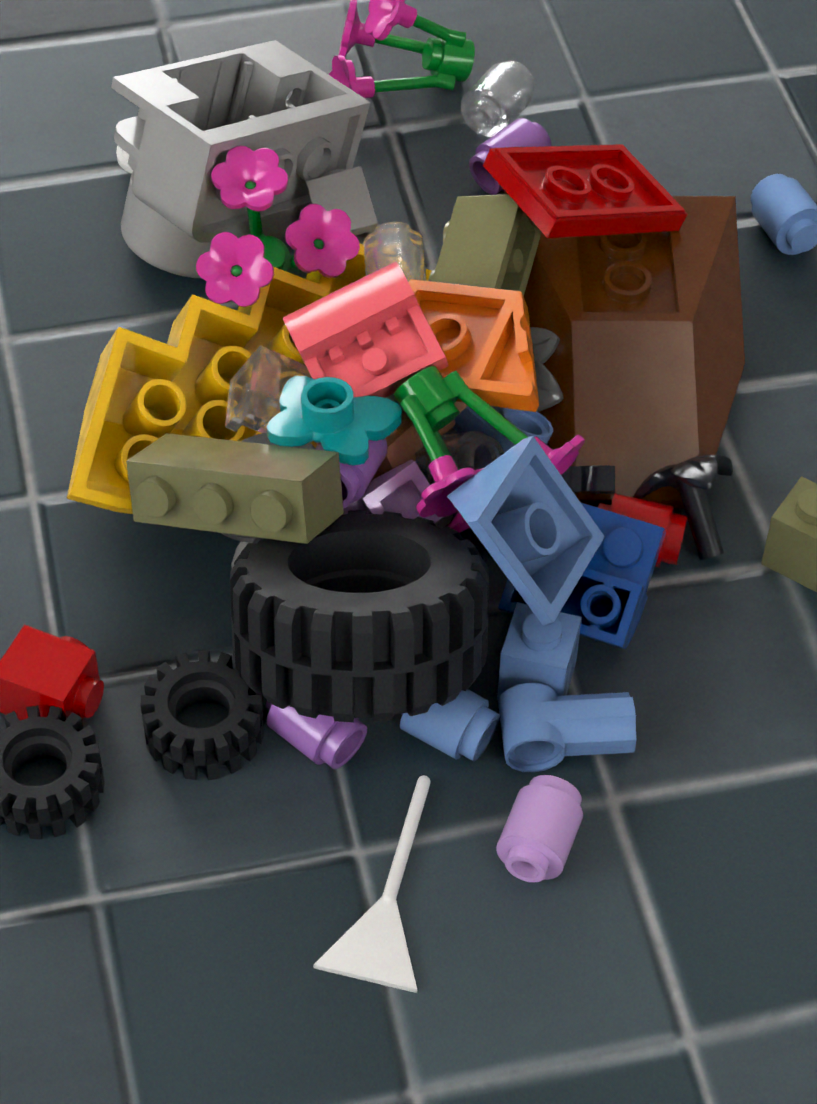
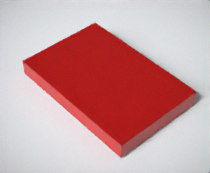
[483,144,688,239]

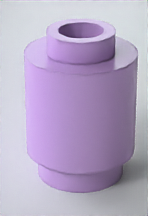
[496,775,583,882]

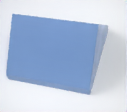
[447,436,605,626]

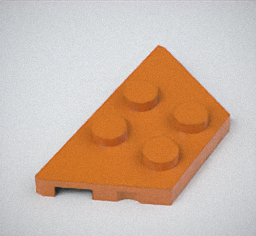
[408,279,539,412]

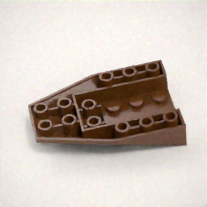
[524,196,745,508]

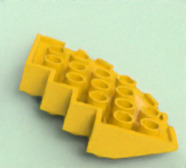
[67,243,432,514]

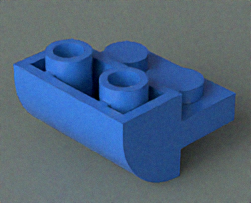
[498,502,666,649]

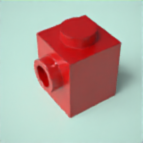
[0,625,104,722]

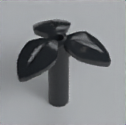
[633,455,733,560]

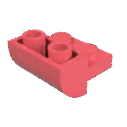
[283,261,449,398]

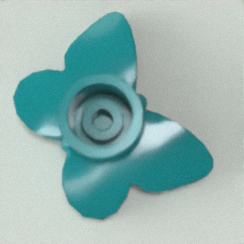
[267,376,402,466]

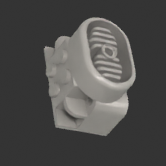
[111,40,371,279]

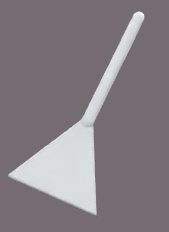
[313,775,431,993]

